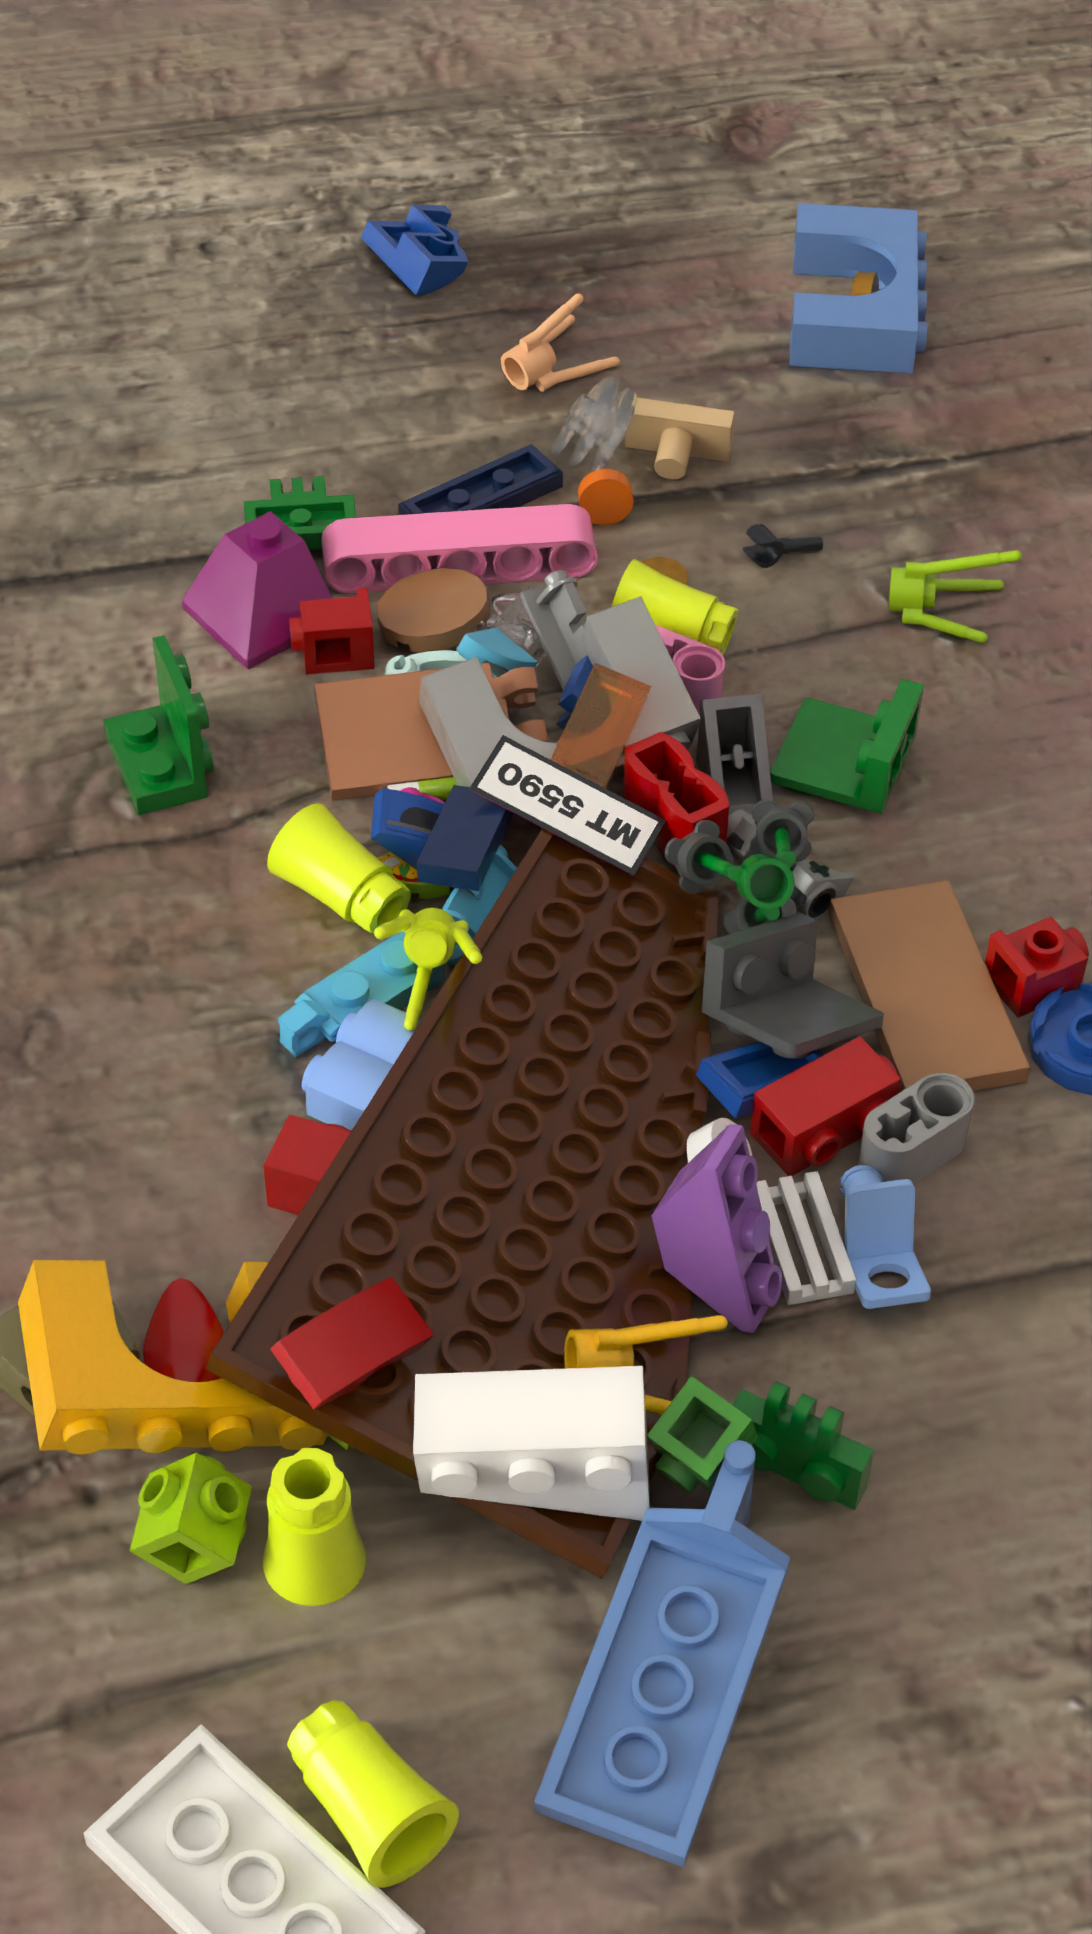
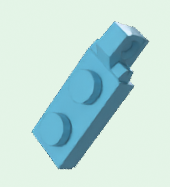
[278,931,445,1057]

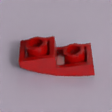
[270,1277,434,1410]

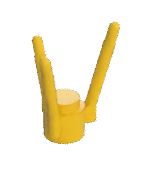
[564,1315,728,1415]

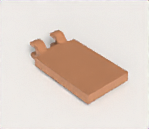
[314,663,549,801]

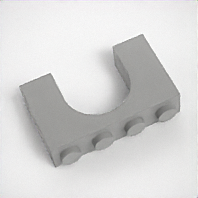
[419,596,701,819]

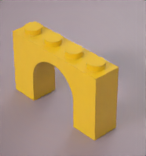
[18,1260,329,1455]

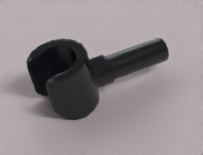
[742,524,823,568]

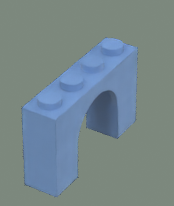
[789,203,927,374]

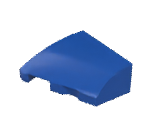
[361,205,468,295]

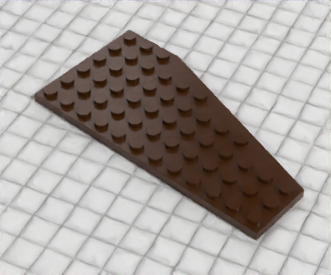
[206,828,719,1579]

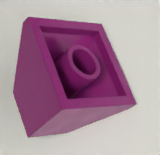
[182,511,332,669]

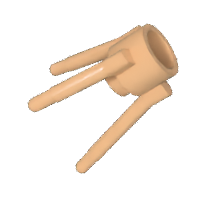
[501,293,620,392]

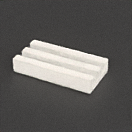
[756,1171,856,1305]

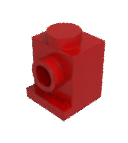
[289,588,374,675]
[985,916,1089,1018]

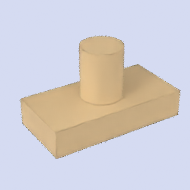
[624,396,734,479]

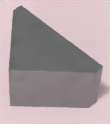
[696,693,773,815]

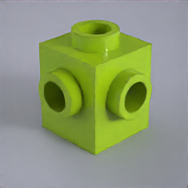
[129,1452,252,1584]

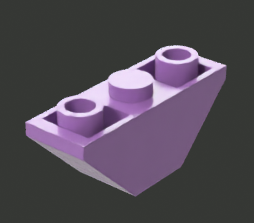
[652,1124,782,1333]

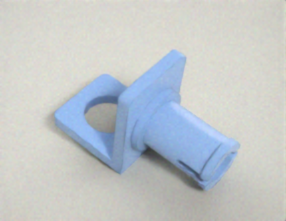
[840,1165,931,1309]

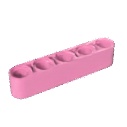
[321,504,598,594]

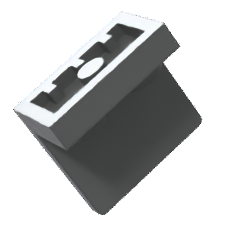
[702,913,884,1059]

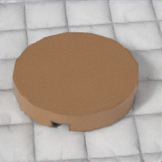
[377,568,490,653]

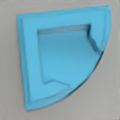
[456,627,538,671]

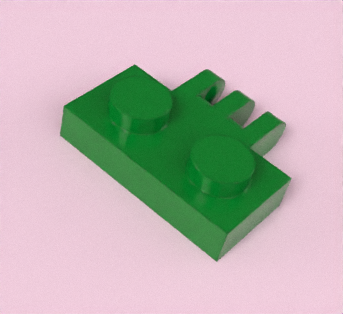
[244,476,356,550]
[732,1381,874,1510]

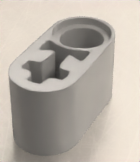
[858,1073,975,1184]

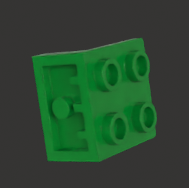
[103,635,214,815]
[770,678,924,814]

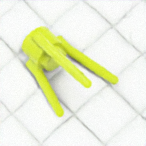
[374,908,482,1031]

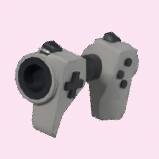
[726,809,855,919]

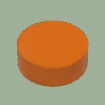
[577,469,634,525]

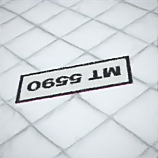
[469,735,666,876]

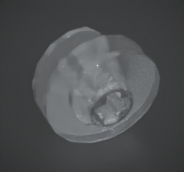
[551,376,637,473]

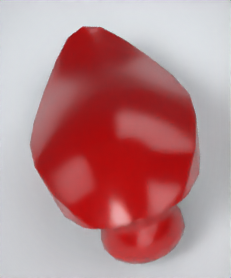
[143,1278,224,1382]

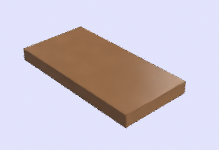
[828,880,1030,1093]

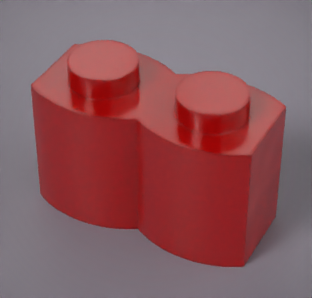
[622,732,730,867]

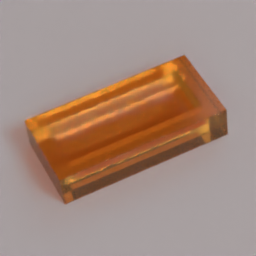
[551,663,651,789]

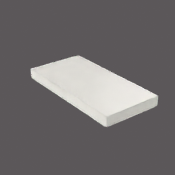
[83,1724,426,1934]

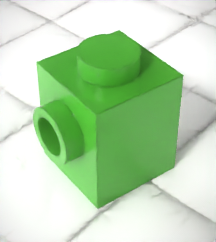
[647,1375,758,1493]

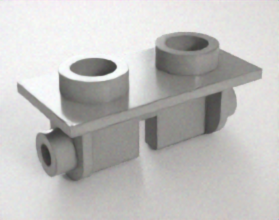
[520,570,587,691]

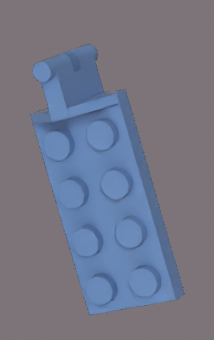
[534,1440,791,1868]

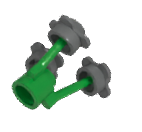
[665,799,814,934]

